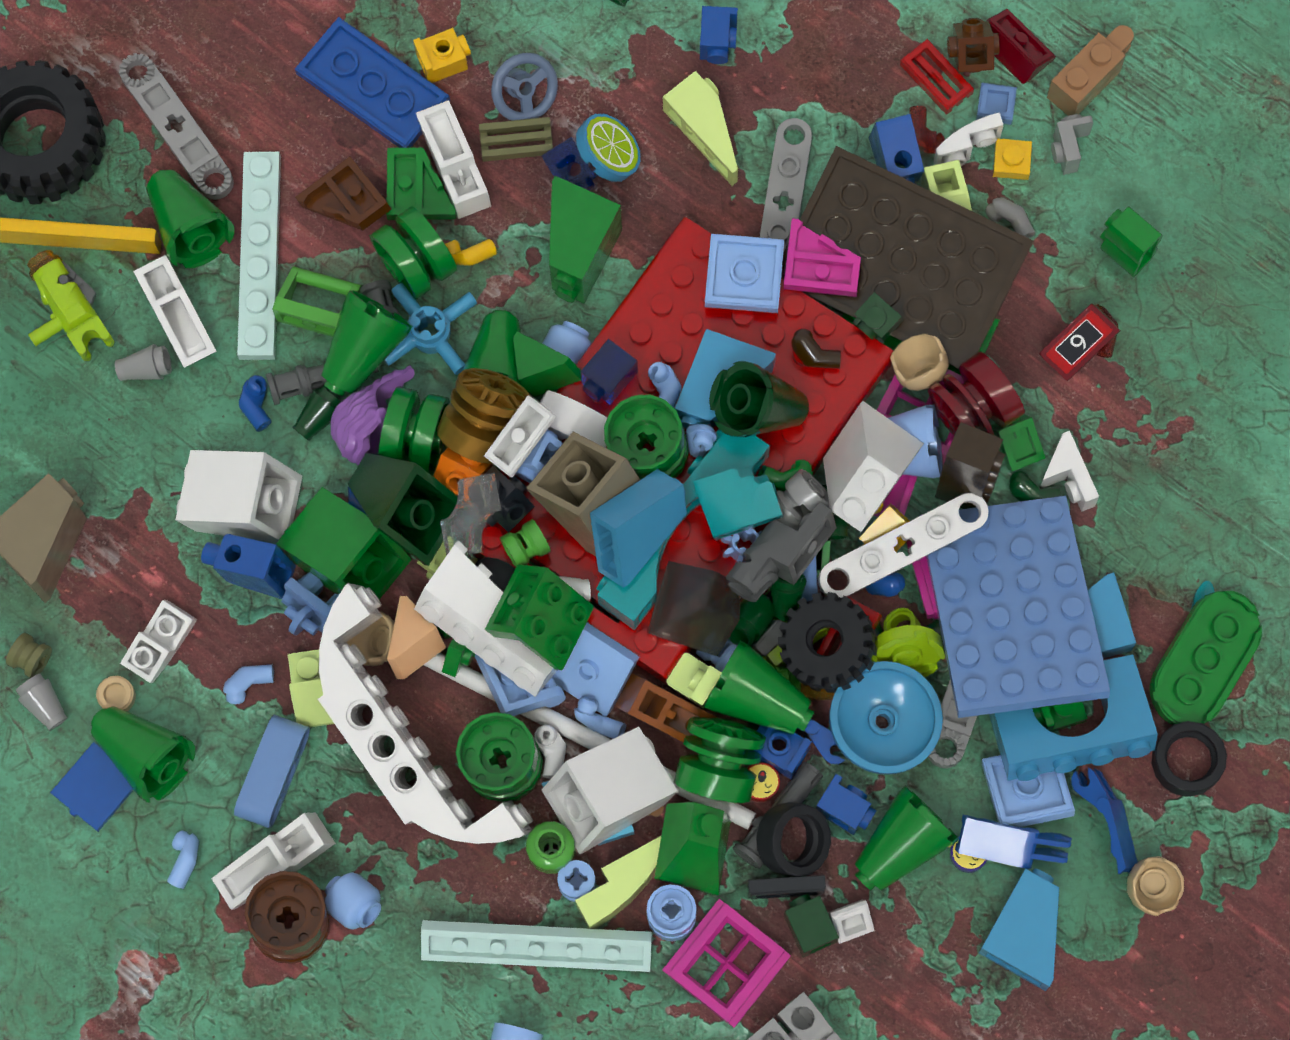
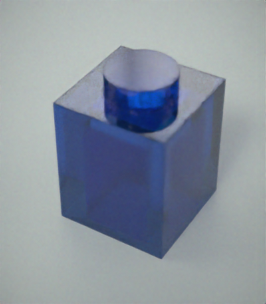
[580,338,638,405]

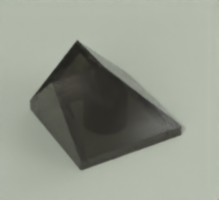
[647,561,740,656]

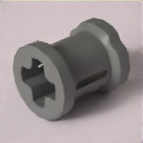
[360,280,399,314]

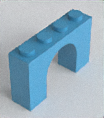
[989,654,1158,781]

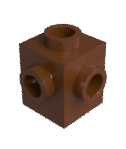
[947,18,999,73]

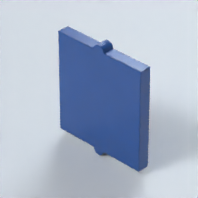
[50,742,133,832]

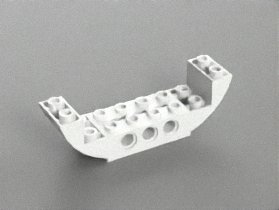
[318,583,533,844]

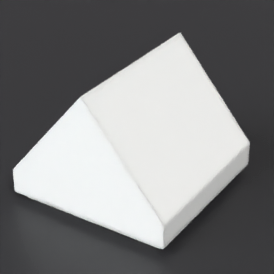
[828,899,875,944]

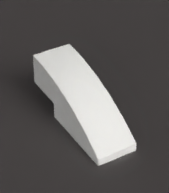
[416,100,491,219]
[133,255,216,368]
[211,812,336,910]

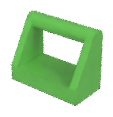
[272,266,362,337]

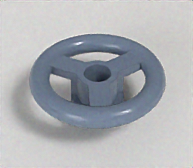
[491,53,558,121]

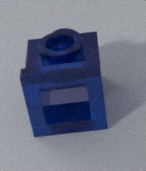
[542,137,598,191]

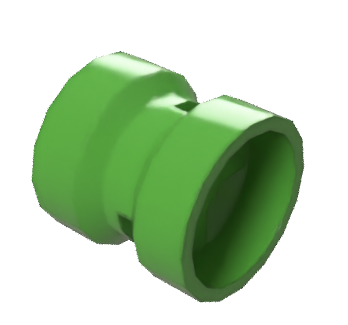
[500,519,551,567]

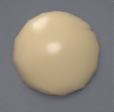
[890,334,949,391]
[346,611,395,666]
[1127,856,1184,916]

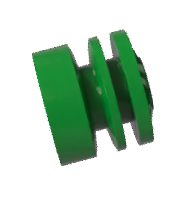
[604,395,689,480]
[456,712,544,803]
[674,717,766,803]

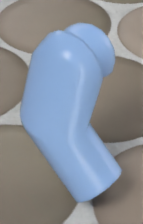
[648,362,682,408]
[574,697,626,739]
[167,830,199,889]

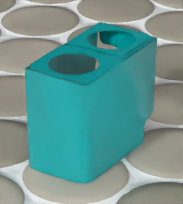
[693,467,783,540]

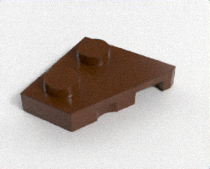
[295,156,391,231]

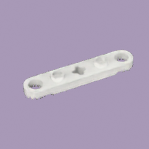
[818,493,988,598]

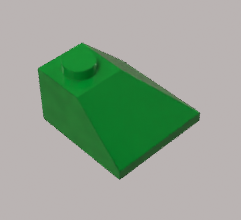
[654,802,731,896]

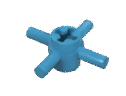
[384,283,477,375]

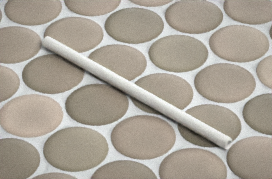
[424,653,756,830]

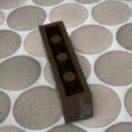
[935,422,1006,509]

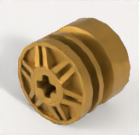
[437,368,530,464]

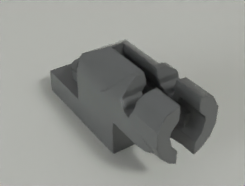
[726,503,837,602]

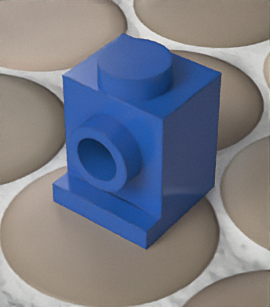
[700,6,738,64]
[755,725,812,780]
[816,774,877,835]

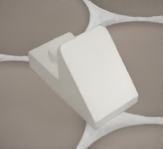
[1040,431,1099,512]

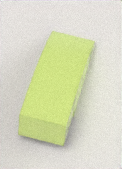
[575,836,661,929]

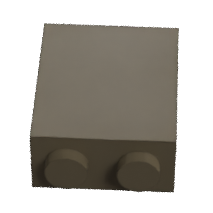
[527,431,640,556]
[0,473,87,603]

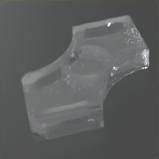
[440,473,501,556]

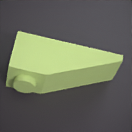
[663,71,738,186]

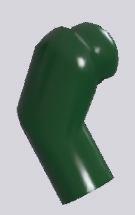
[1009,471,1061,502]

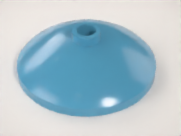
[829,661,943,775]

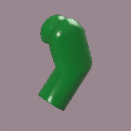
[757,459,813,491]

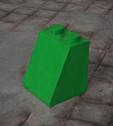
[549,176,622,304]
[276,487,412,600]

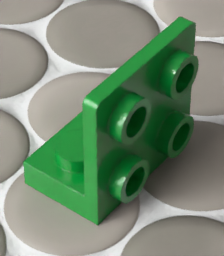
[485,564,594,670]

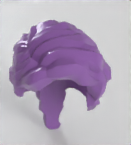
[331,365,415,465]

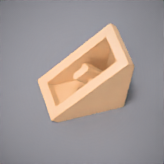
[387,596,446,679]

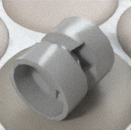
[771,469,829,531]

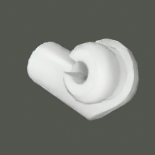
[534,725,566,779]

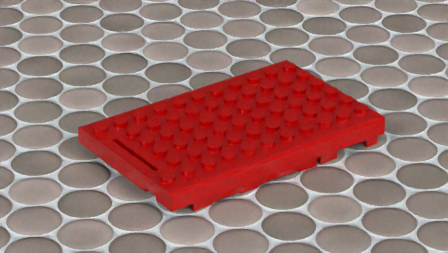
[452,217,893,684]

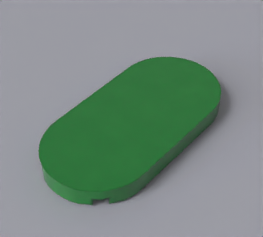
[1150,591,1262,725]

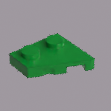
[386,147,457,220]

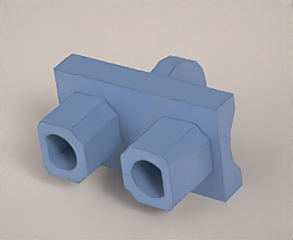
[281,572,339,635]

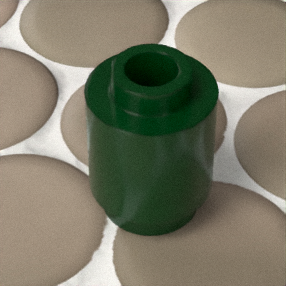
[725,594,775,646]

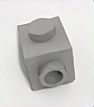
[1051,114,1093,175]

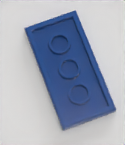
[295,17,450,148]

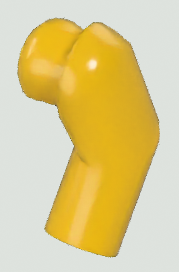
[445,239,497,266]

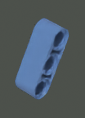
[234,715,310,828]

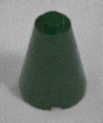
[709,361,809,437]

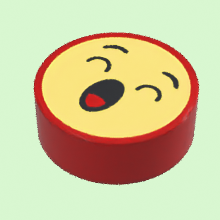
[747,763,780,802]

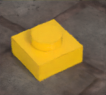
[993,138,1032,180]

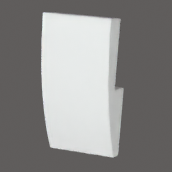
[934,112,1003,166]
[540,390,607,447]
[120,600,197,683]

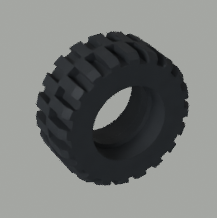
[0,60,106,204]

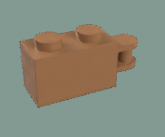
[1047,25,1134,116]

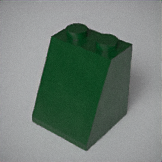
[348,453,465,566]

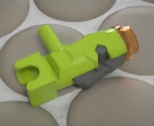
[27,250,115,361]

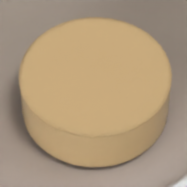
[96,676,136,711]

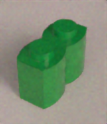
[1100,206,1163,277]

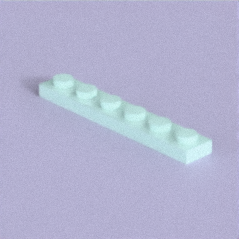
[237,152,281,360]
[421,920,652,972]

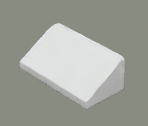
[484,395,557,478]

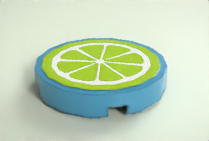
[576,114,641,182]

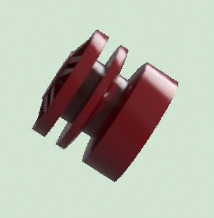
[928,351,1025,436]

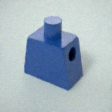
[869,114,924,184]
[201,534,296,599]

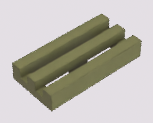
[479,117,554,162]

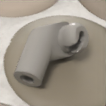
[985,197,1035,238]

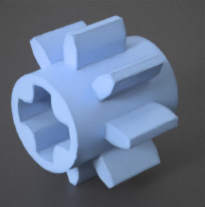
[721,528,762,564]

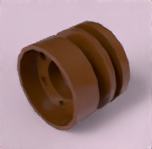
[244,871,330,964]

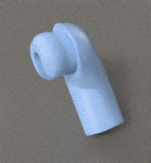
[686,424,716,458]
[223,664,274,704]

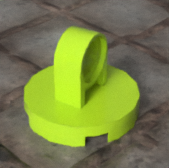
[871,608,945,677]

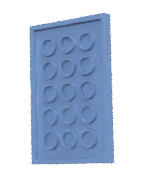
[920,496,1110,718]

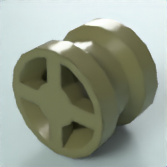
[6,632,52,678]

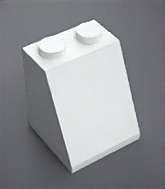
[823,401,924,532]
[175,450,303,544]
[542,727,678,854]

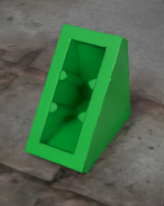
[513,331,585,397]

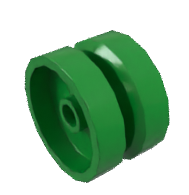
[369,206,457,300]
[379,386,450,475]

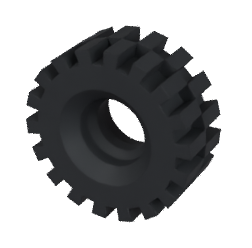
[778,592,877,693]

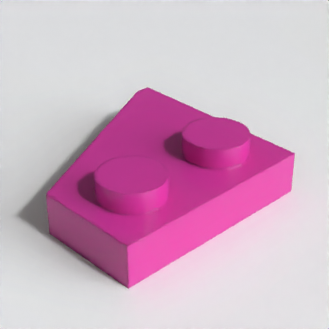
[784,218,861,297]

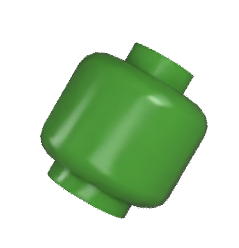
[526,821,576,874]

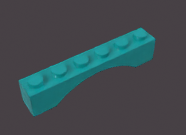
[596,429,770,630]

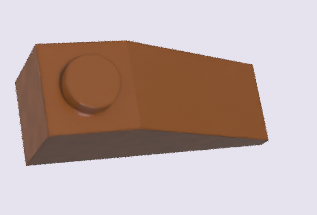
[615,673,717,742]

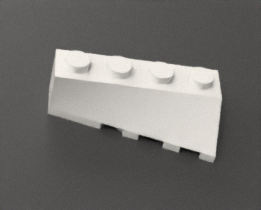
[414,540,557,697]

